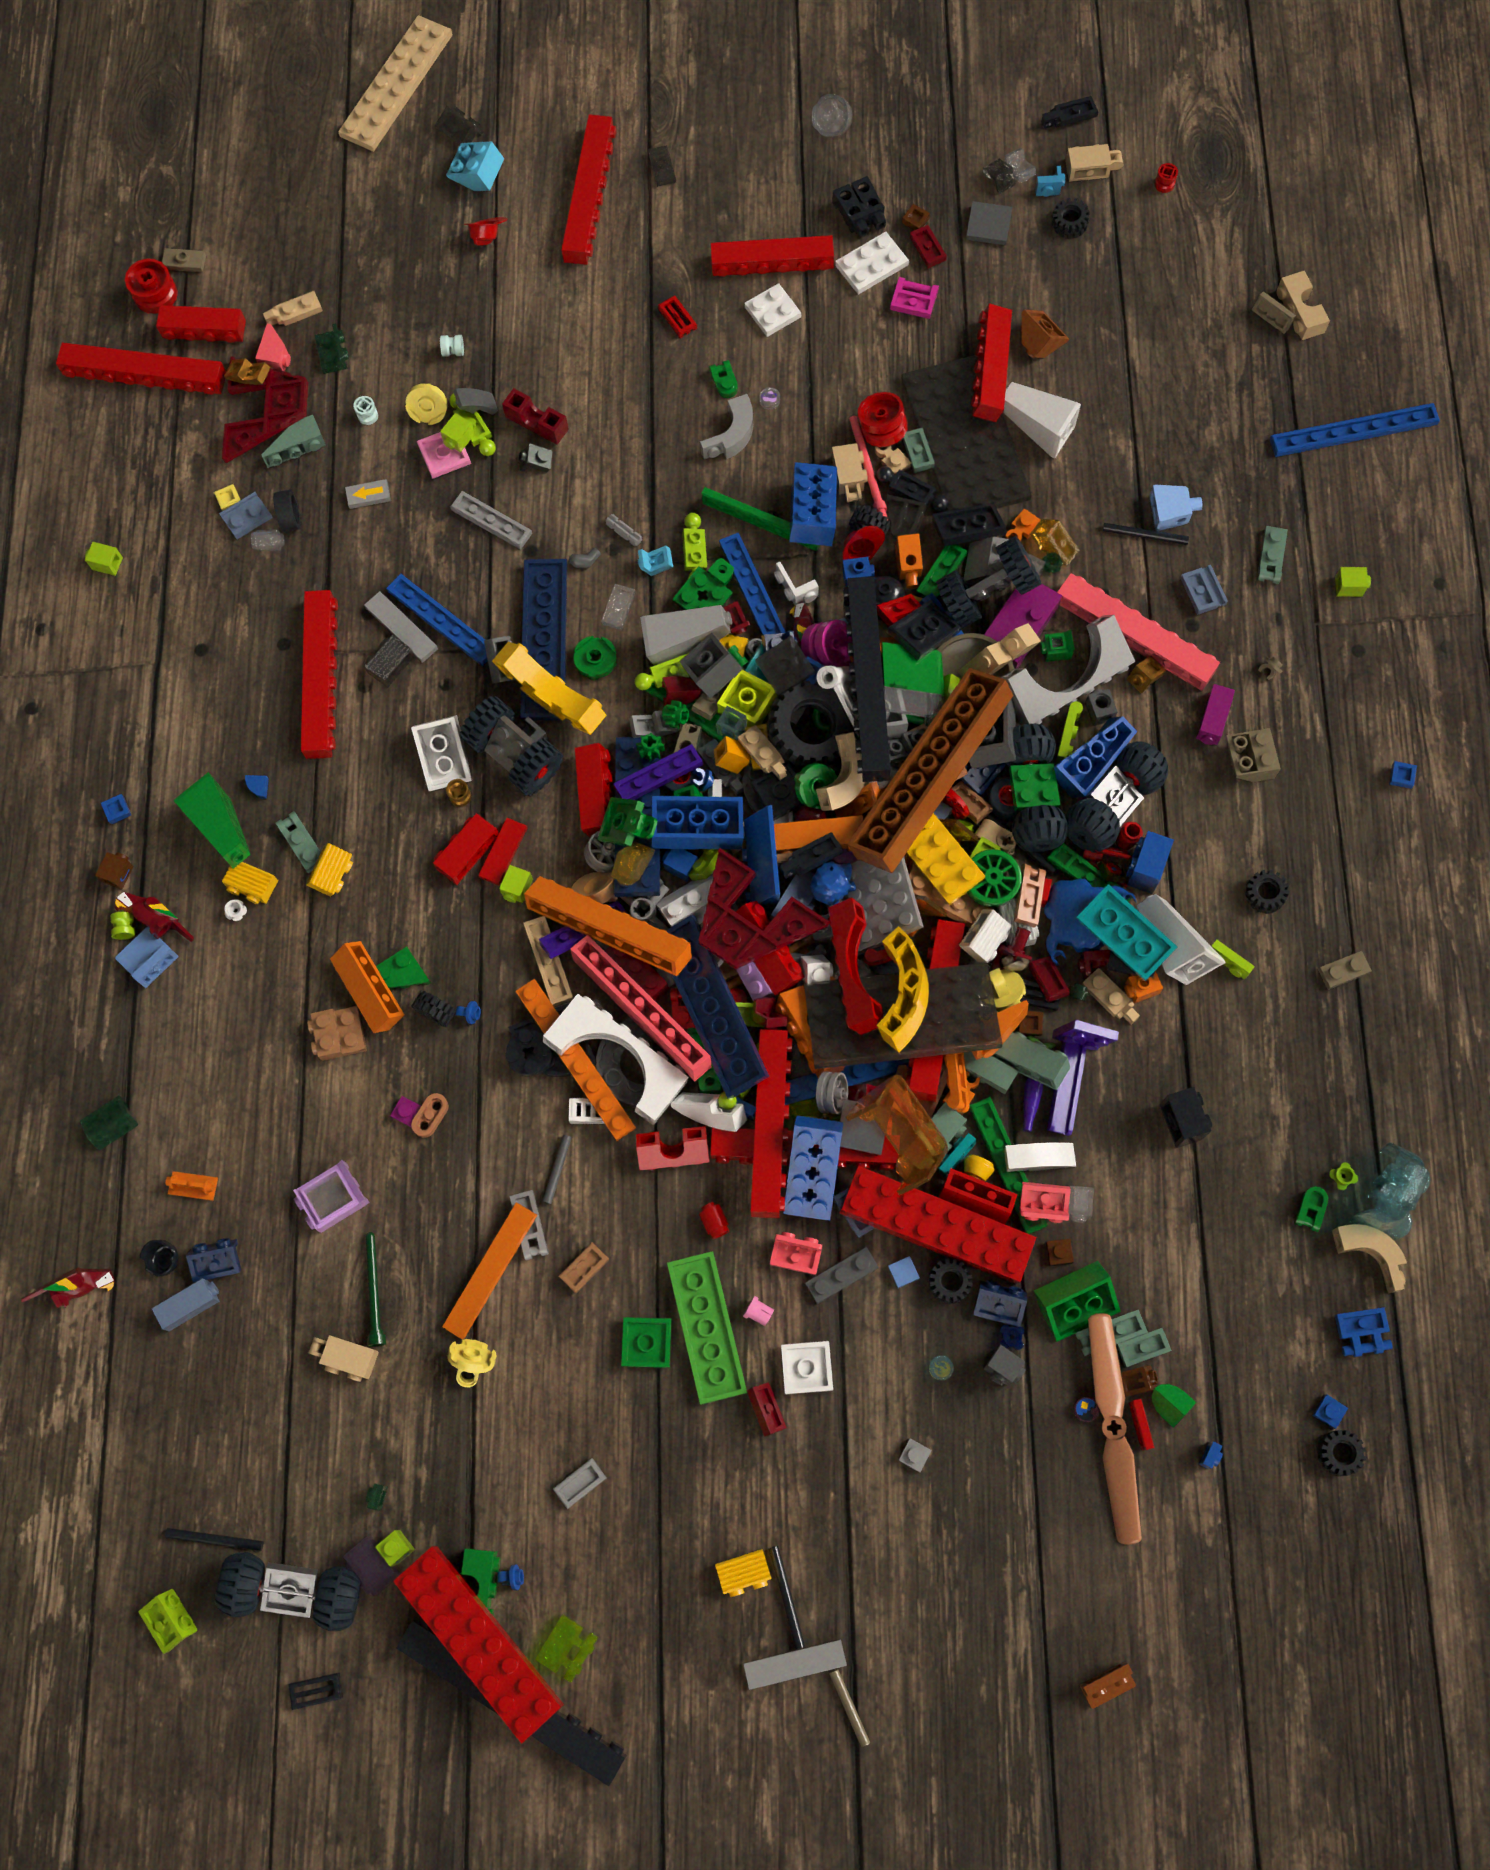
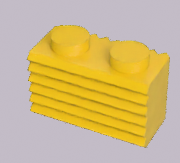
[306,843,353,897]
[222,862,278,904]
[715,1549,772,1597]

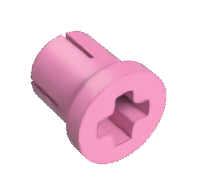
[743,1296,774,1326]

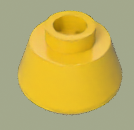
[964,1155,995,1181]

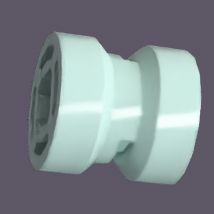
[440,335,464,357]
[353,396,378,425]

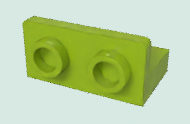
[138,1589,197,1654]

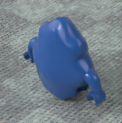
[1044,878,1137,966]

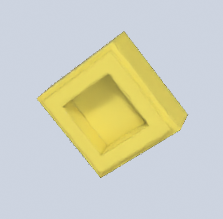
[214,484,240,511]

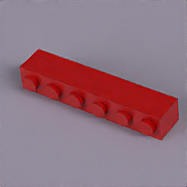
[711,235,834,277]
[971,303,1012,422]

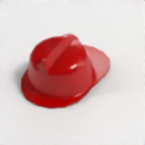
[464,217,508,245]
[842,526,885,561]

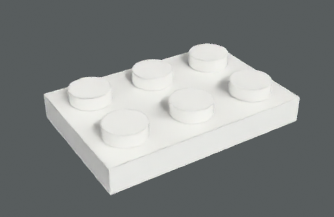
[835,232,909,295]

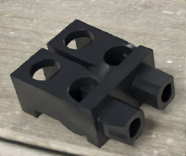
[832,176,886,238]

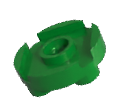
[574,636,617,680]
[794,763,837,809]

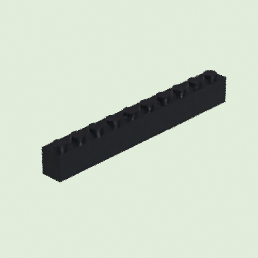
[843,576,891,782]
[396,1618,627,1786]

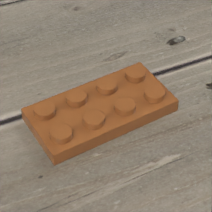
[908,862,995,928]

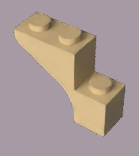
[958,623,1041,677]

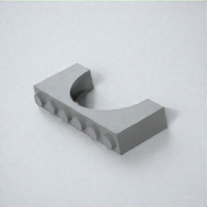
[1001,615,1135,725]

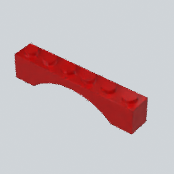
[828,897,884,1035]

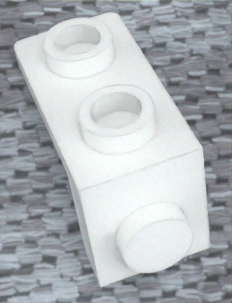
[774,562,819,605]

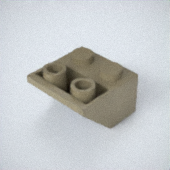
[1226,728,1281,782]

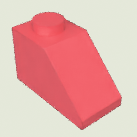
[255,323,291,373]

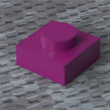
[390,1096,421,1128]

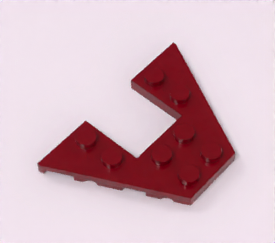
[222,356,309,463]
[699,848,829,969]

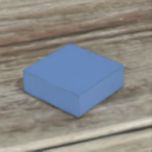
[888,1256,920,1288]

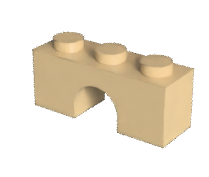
[1277,270,1330,340]

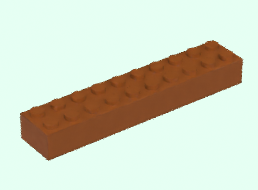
[847,668,1013,873]

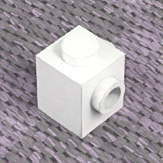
[801,955,833,988]

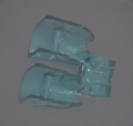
[1349,1143,1430,1240]

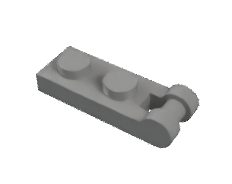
[510,1190,549,1260]

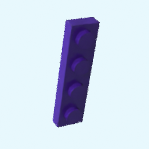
[613,744,703,800]
[539,901,628,959]

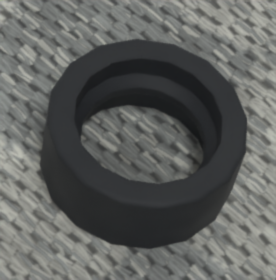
[273,489,301,532]

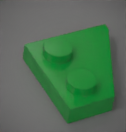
[376,946,431,990]

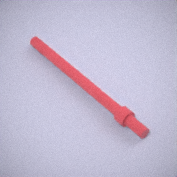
[849,416,888,520]

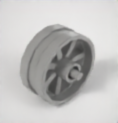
[584,831,615,873]
[816,1071,848,1115]

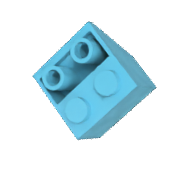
[446,141,504,191]

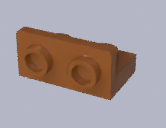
[1080,1662,1136,1709]

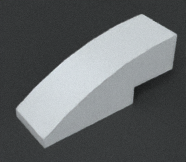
[671,1092,747,1132]
[1004,1143,1076,1172]

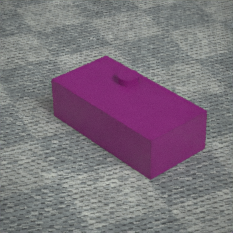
[984,584,1062,669]

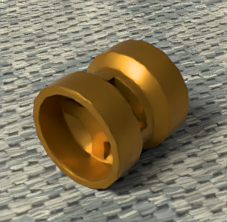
[446,779,472,807]

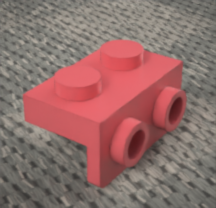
[1019,1182,1071,1223]
[770,1232,822,1276]

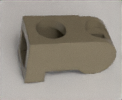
[674,723,702,753]

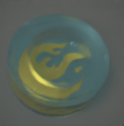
[929,1356,954,1381]

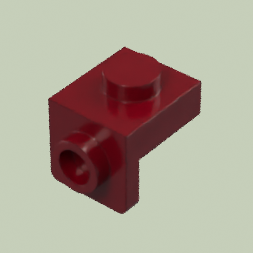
[723,601,750,636]
[753,997,787,1030]

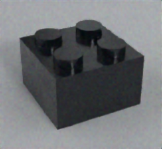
[1159,1087,1212,1148]

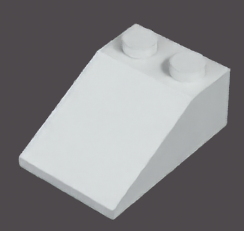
[411,715,472,791]

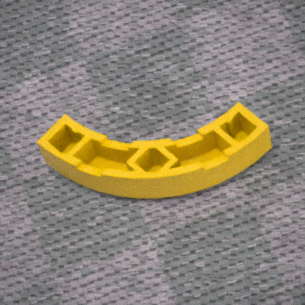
[492,642,607,735]
[877,926,929,1053]

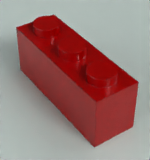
[433,813,499,885]
[939,1168,1017,1224]

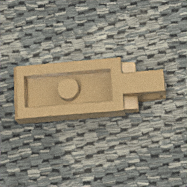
[263,291,323,326]
[738,725,787,780]
[1082,968,1140,1025]

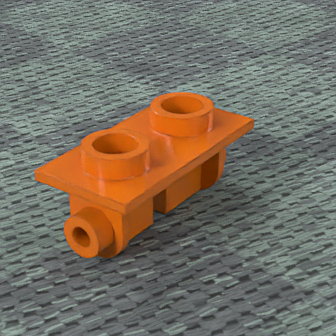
[165,1171,218,1201]

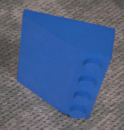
[742,805,780,911]

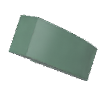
[954,1040,1019,1094]

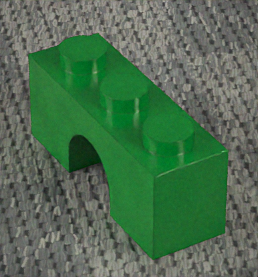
[461,1548,501,1616]

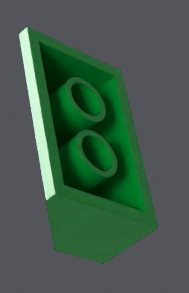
[1034,1261,1121,1342]

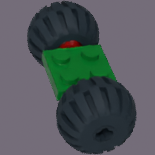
[1005,724,1068,852]

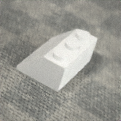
[656,872,734,928]

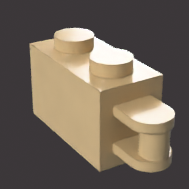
[1065,144,1124,182]
[832,443,868,502]
[308,1335,379,1382]

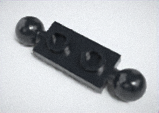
[876,466,948,512]

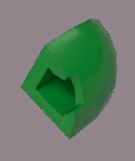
[1152,1384,1197,1428]

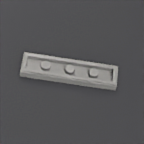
[450,491,532,550]
[364,591,438,663]
[744,1639,847,1690]

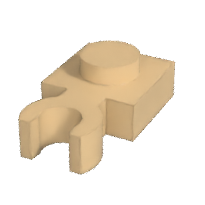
[875,446,911,475]

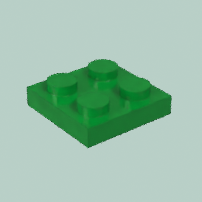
[621,1317,672,1368]

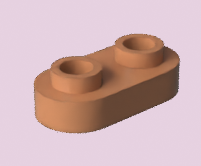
[411,1093,449,1138]

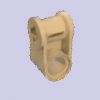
[972,819,1016,856]

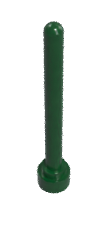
[366,1232,386,1347]

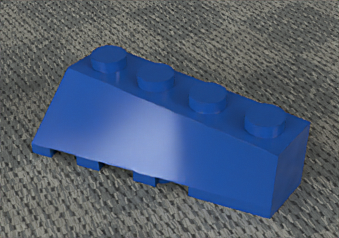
[1054,716,1137,798]

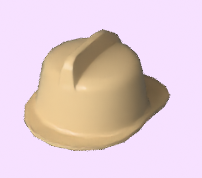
[571,872,618,904]

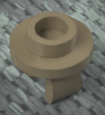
[1258,656,1283,680]

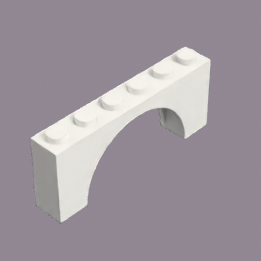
[543,994,689,1125]

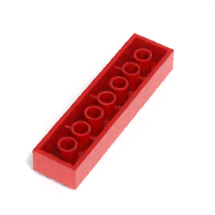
[839,1165,1037,1285]
[393,1546,564,1744]

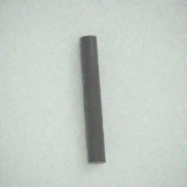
[542,1135,572,1204]

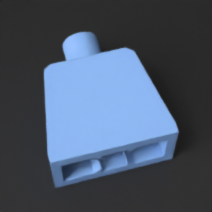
[1149,485,1202,531]

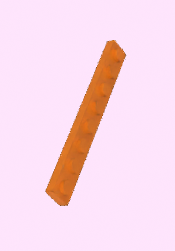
[516,979,636,1141]

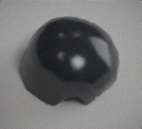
[140,1240,179,1277]

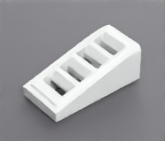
[569,1098,605,1124]

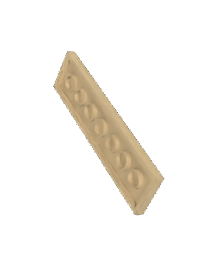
[338,15,453,152]

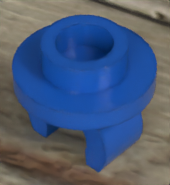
[690,768,714,792]
[456,1001,481,1024]
[498,1564,524,1591]

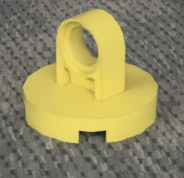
[405,384,448,425]
[979,968,1026,1012]
[447,1339,497,1387]

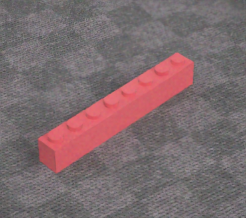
[1057,573,1220,691]
[570,935,712,1082]

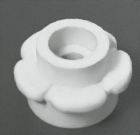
[225,900,247,921]

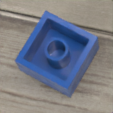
[1126,831,1174,894]

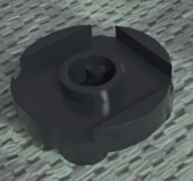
[505,1029,552,1077]

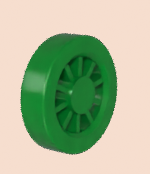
[967,849,1022,907]

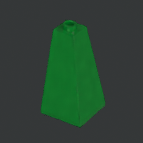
[173,772,251,869]

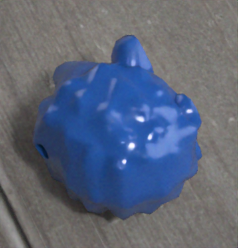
[810,861,856,906]

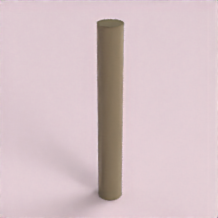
[829,1669,870,1747]

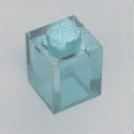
[716,706,747,741]

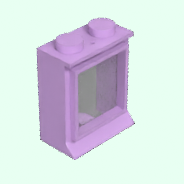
[293,1160,370,1233]

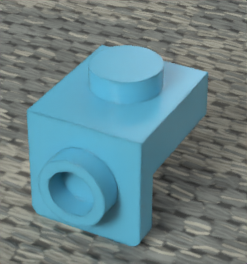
[638,546,673,576]

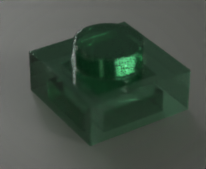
[366,1483,388,1511]

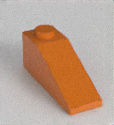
[963,1000,1029,1060]

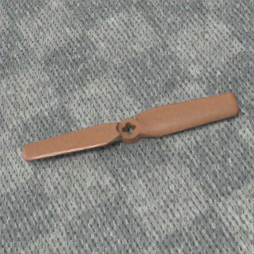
[1088,1313,1142,1545]

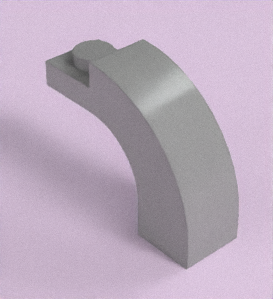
[700,394,753,459]

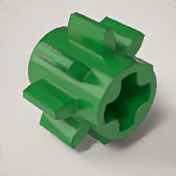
[662,700,689,729]
[636,733,665,762]

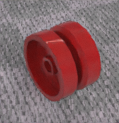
[125,259,178,314]
[858,392,908,447]

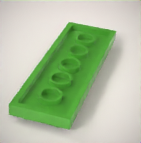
[667,1251,747,1405]

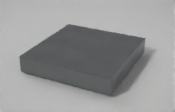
[966,201,1012,245]
[839,1099,890,1155]

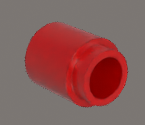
[1115,822,1143,850]
[699,1202,730,1239]

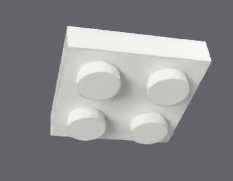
[745,283,801,337]
[781,1341,833,1395]

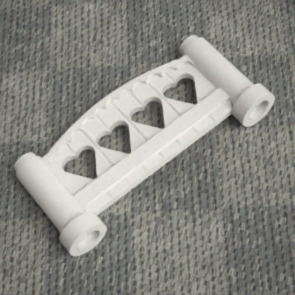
[817,666,899,789]

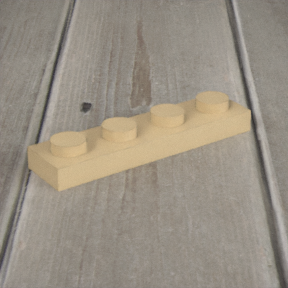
[524,916,574,1006]

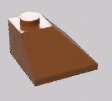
[1021,309,1069,358]

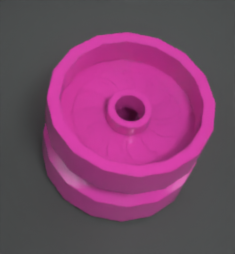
[801,619,851,667]

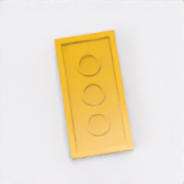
[906,813,985,906]

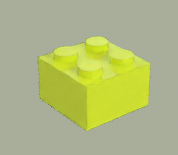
[717,670,777,728]

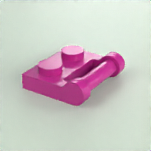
[890,277,939,319]

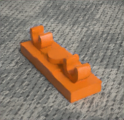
[834,782,886,818]

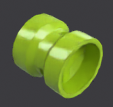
[110,911,135,940]

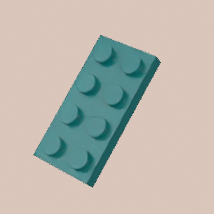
[1076,884,1177,981]

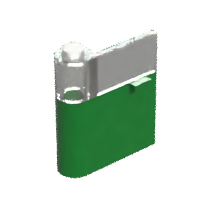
[881,642,945,727]

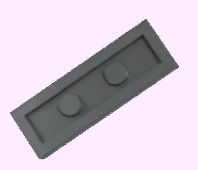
[805,1247,879,1304]

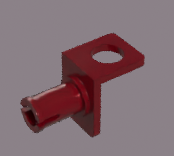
[991,927,1032,970]

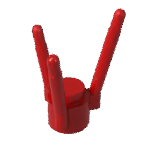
[1083,847,1131,888]

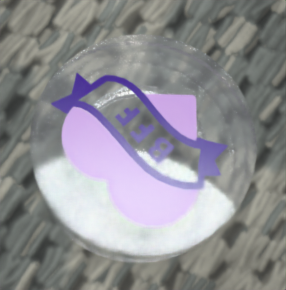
[759,387,780,409]

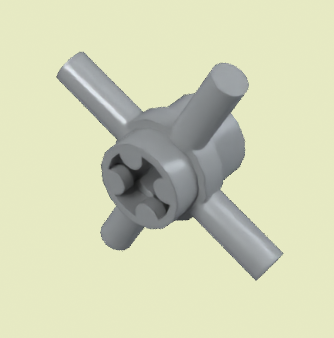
[620,884,669,931]

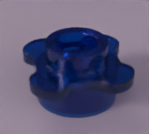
[1000,1325,1024,1350]

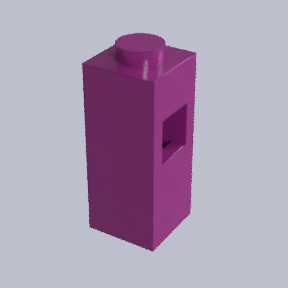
[1196,684,1235,745]

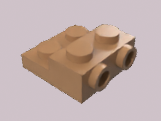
[307,1006,367,1061]

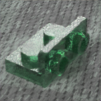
[315,323,349,374]
[80,1095,138,1150]

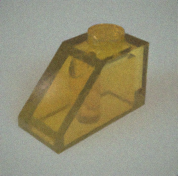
[1029,519,1080,566]
[611,842,655,885]

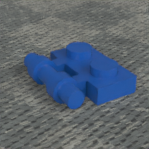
[1335,1307,1393,1357]

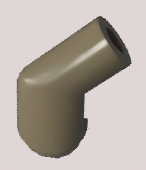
[1001,955,1029,971]

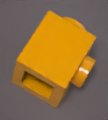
[714,736,750,774]

